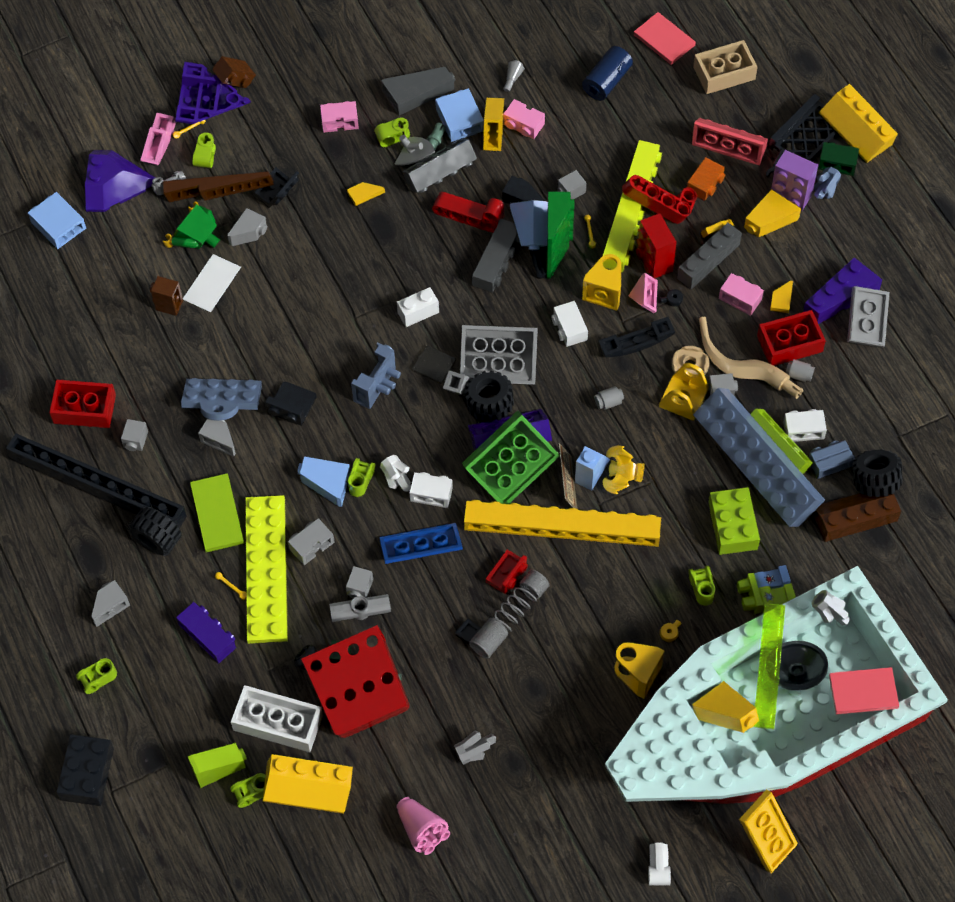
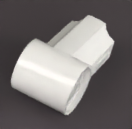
[648,843,671,885]

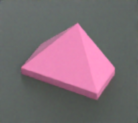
[628,273,658,313]

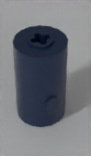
[582,46,633,101]

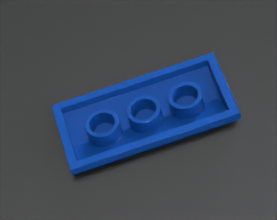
[379,523,463,564]

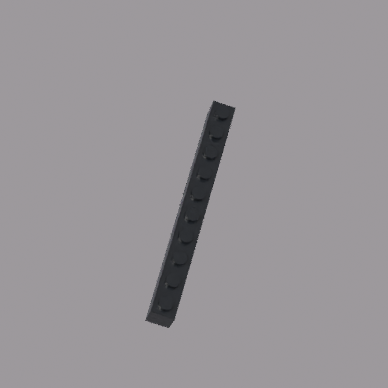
[6,433,187,529]

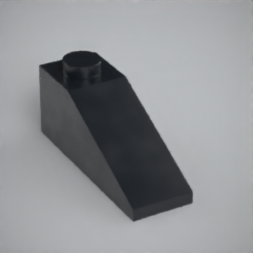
[502,176,548,220]

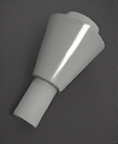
[503,60,525,92]

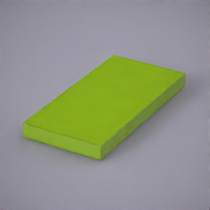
[190,473,244,552]

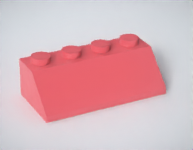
[692,118,768,166]

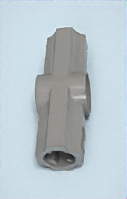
[329,594,391,622]

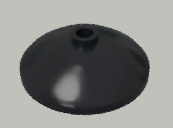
[766,641,828,690]

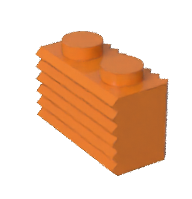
[687,157,725,201]

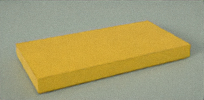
[739,789,798,873]

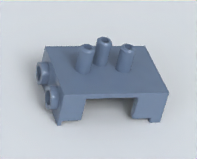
[351,342,401,409]

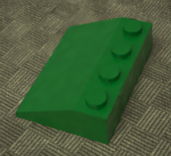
[547,192,574,279]

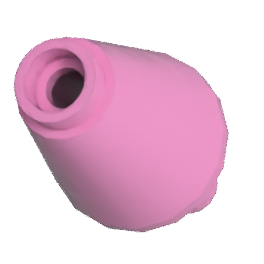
[397,797,450,855]

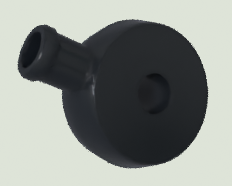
[660,289,683,307]

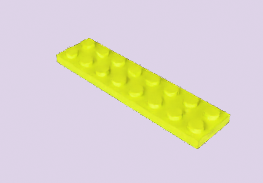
[246,496,288,644]

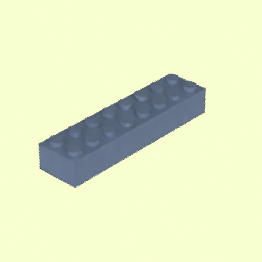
[693,388,825,527]

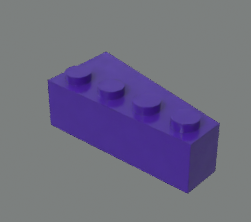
[803,257,882,324]

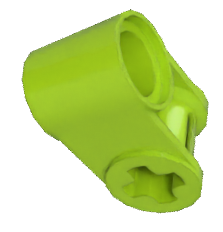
[374,118,410,147]
[193,133,216,168]
[348,458,375,497]
[689,565,715,606]
[76,658,117,694]
[230,773,266,808]

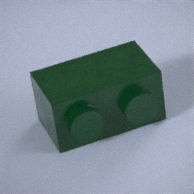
[818,142,859,176]

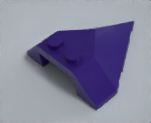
[175,62,251,124]
[85,150,155,212]

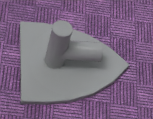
[395,135,435,165]

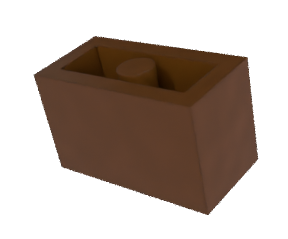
[212,56,256,88]
[150,276,183,316]

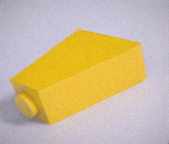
[483,98,504,151]
[744,189,801,237]
[692,681,759,733]

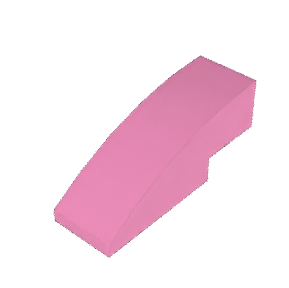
[140,113,176,165]

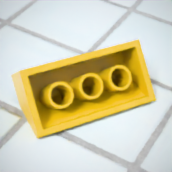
[819,84,898,163]
[263,754,353,814]

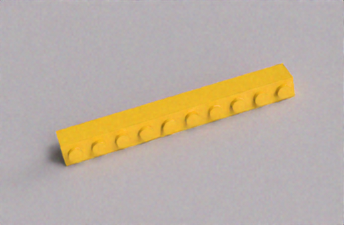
[464,500,661,547]

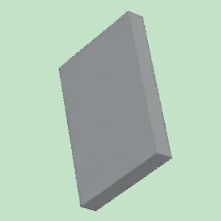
[847,286,890,348]

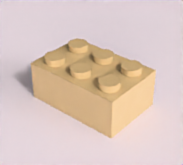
[693,40,757,94]

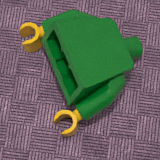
[162,201,220,249]

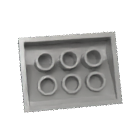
[460,325,538,385]

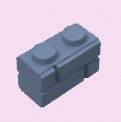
[809,440,855,479]

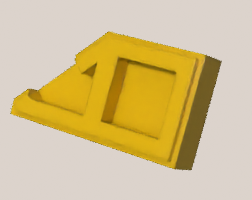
[347,182,385,206]
[701,219,734,238]
[770,281,793,313]

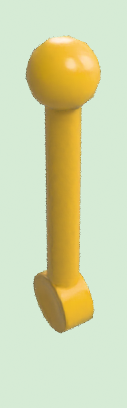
[172,120,206,138]
[584,215,596,249]
[215,572,247,600]

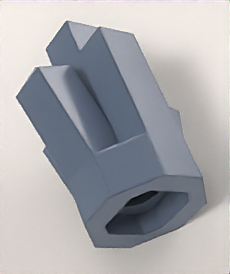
[814,167,841,200]

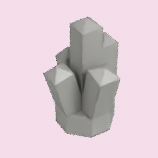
[811,590,850,625]
[454,731,496,765]

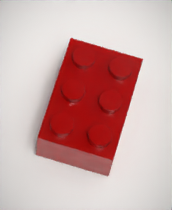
[636,213,676,278]
[757,310,826,366]
[50,380,116,428]

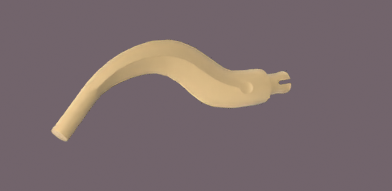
[699,317,803,399]

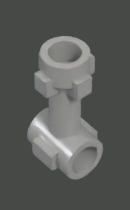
[152,171,186,195]

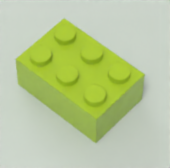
[708,487,760,555]

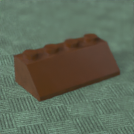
[813,493,901,542]

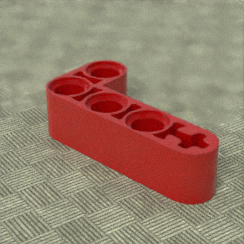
[622,175,697,224]
[432,192,504,233]

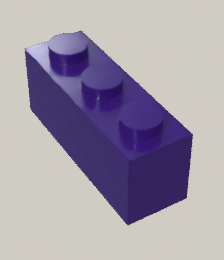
[176,602,236,664]

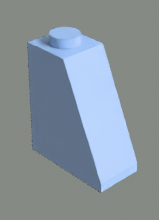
[510,200,548,250]
[575,446,610,491]
[298,457,350,507]

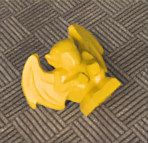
[603,445,645,494]

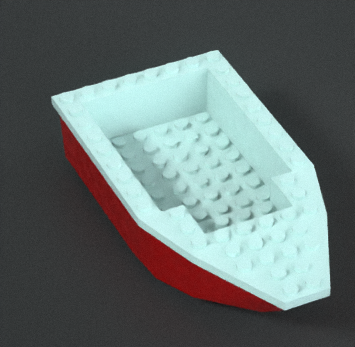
[605,566,948,804]

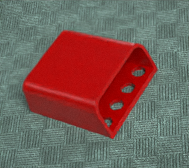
[301,625,410,738]

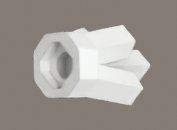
[380,455,411,492]

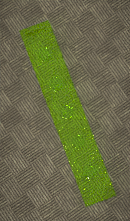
[753,603,785,729]

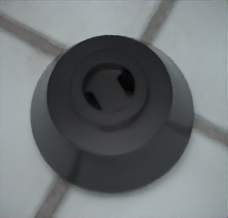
[294,645,320,671]

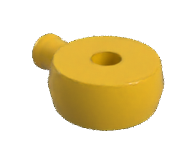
[660,620,681,642]

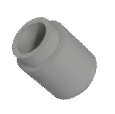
[786,359,815,382]
[594,386,624,410]

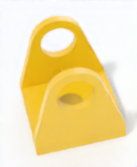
[582,254,621,311]
[659,363,709,421]
[614,642,664,699]

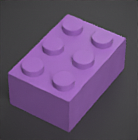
[771,150,818,211]

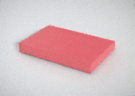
[634,12,696,65]
[829,667,899,714]

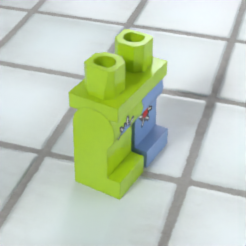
[737,565,796,614]

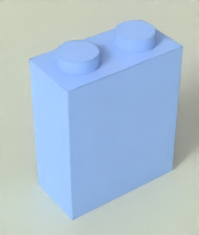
[436,88,484,142]
[28,192,86,249]

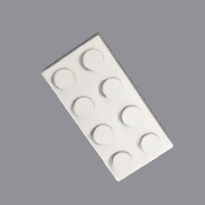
[231,685,323,752]

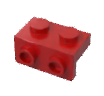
[485,549,528,594]

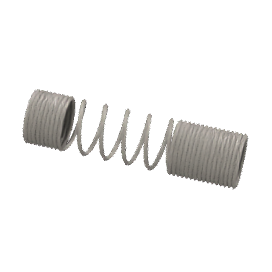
[469,570,549,659]

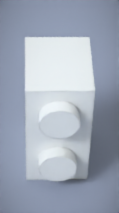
[397,287,439,327]
[551,301,588,347]
[783,409,827,442]
[410,472,453,508]

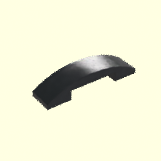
[598,317,675,357]

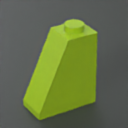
[188,743,247,788]

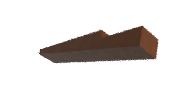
[163,171,274,203]

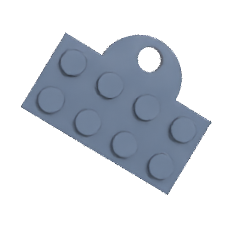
[181,378,262,421]

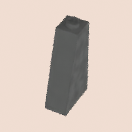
[381,67,455,116]

